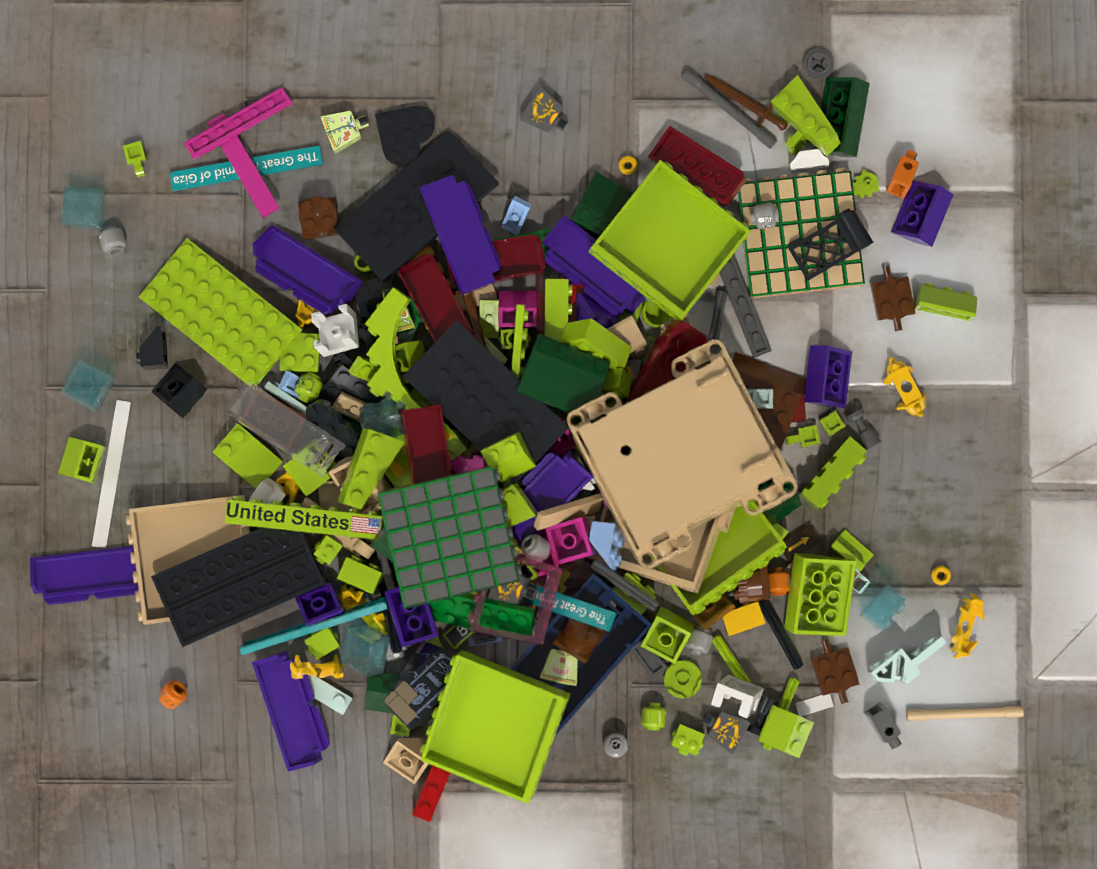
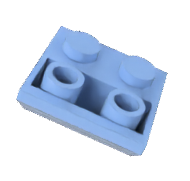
[589,521,624,572]

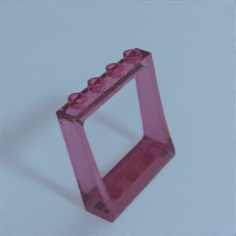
[468,555,563,645]

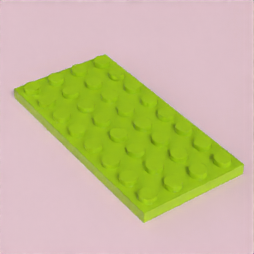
[139,238,302,390]

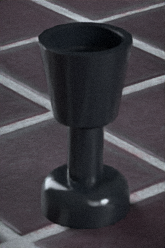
[746,695,779,736]

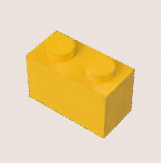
[722,602,766,636]

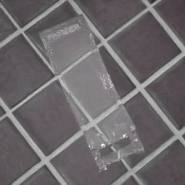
[225,380,346,477]

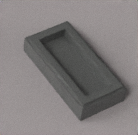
[631,637,668,679]

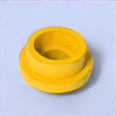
[619,156,638,175]
[931,566,951,585]

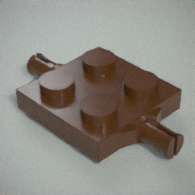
[870,266,916,331]
[811,639,860,704]

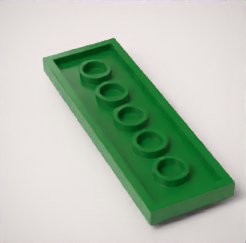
[428,594,535,643]

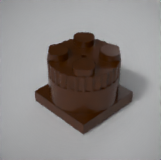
[298,196,339,240]
[733,565,771,603]
[553,617,606,664]

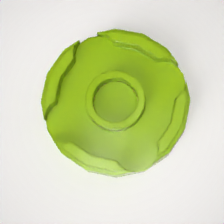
[664,660,702,699]

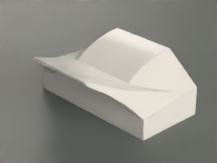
[789,149,829,172]
[248,477,286,504]

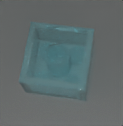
[61,186,106,231]
[60,359,116,413]
[359,398,404,437]
[861,585,906,630]
[340,623,390,677]

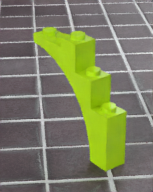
[365,287,424,410]

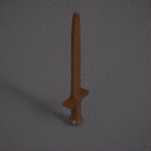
[704,74,788,131]
[453,290,487,348]

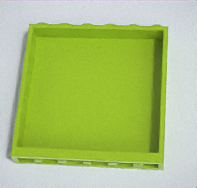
[588,160,751,320]
[649,501,787,615]
[420,650,570,804]

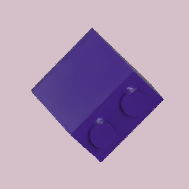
[576,293,619,329]
[295,582,342,626]

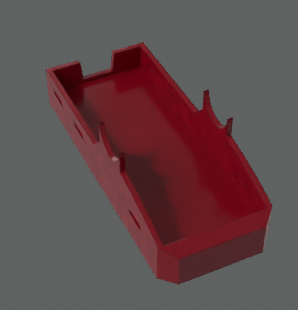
[648,126,746,207]
[446,235,546,291]
[398,254,475,342]
[625,320,708,402]
[401,405,452,484]

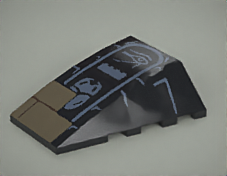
[383,641,453,730]

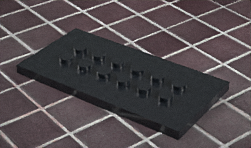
[334,131,499,283]
[403,320,569,484]
[151,527,325,648]

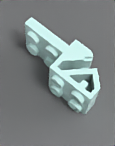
[867,636,947,683]

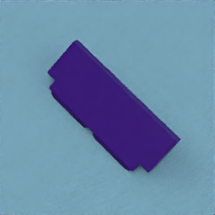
[420,175,501,295]
[543,215,646,316]
[252,225,362,314]
[511,451,593,547]
[30,546,139,605]
[252,650,330,772]

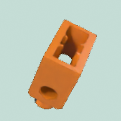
[886,150,919,199]

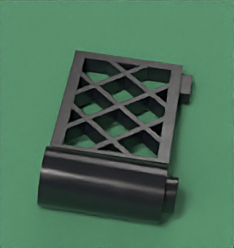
[788,208,874,281]

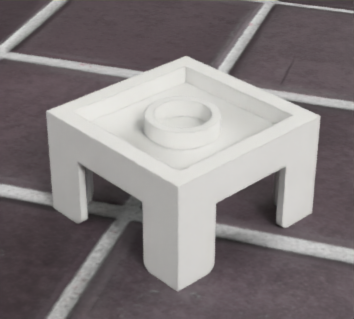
[311,304,359,357]
[711,675,764,718]

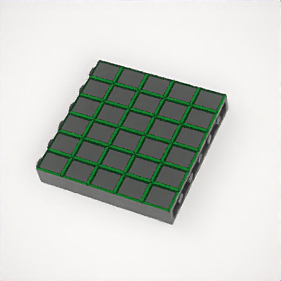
[377,465,522,609]

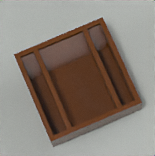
[732,352,806,450]

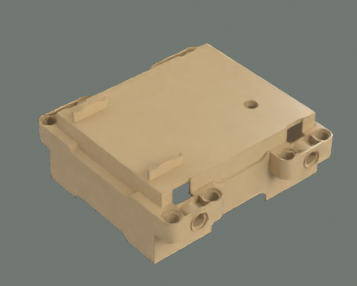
[567,340,797,569]

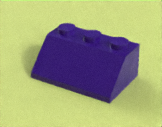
[891,180,954,247]
[804,345,852,408]
[385,587,438,648]

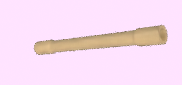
[906,706,1024,721]

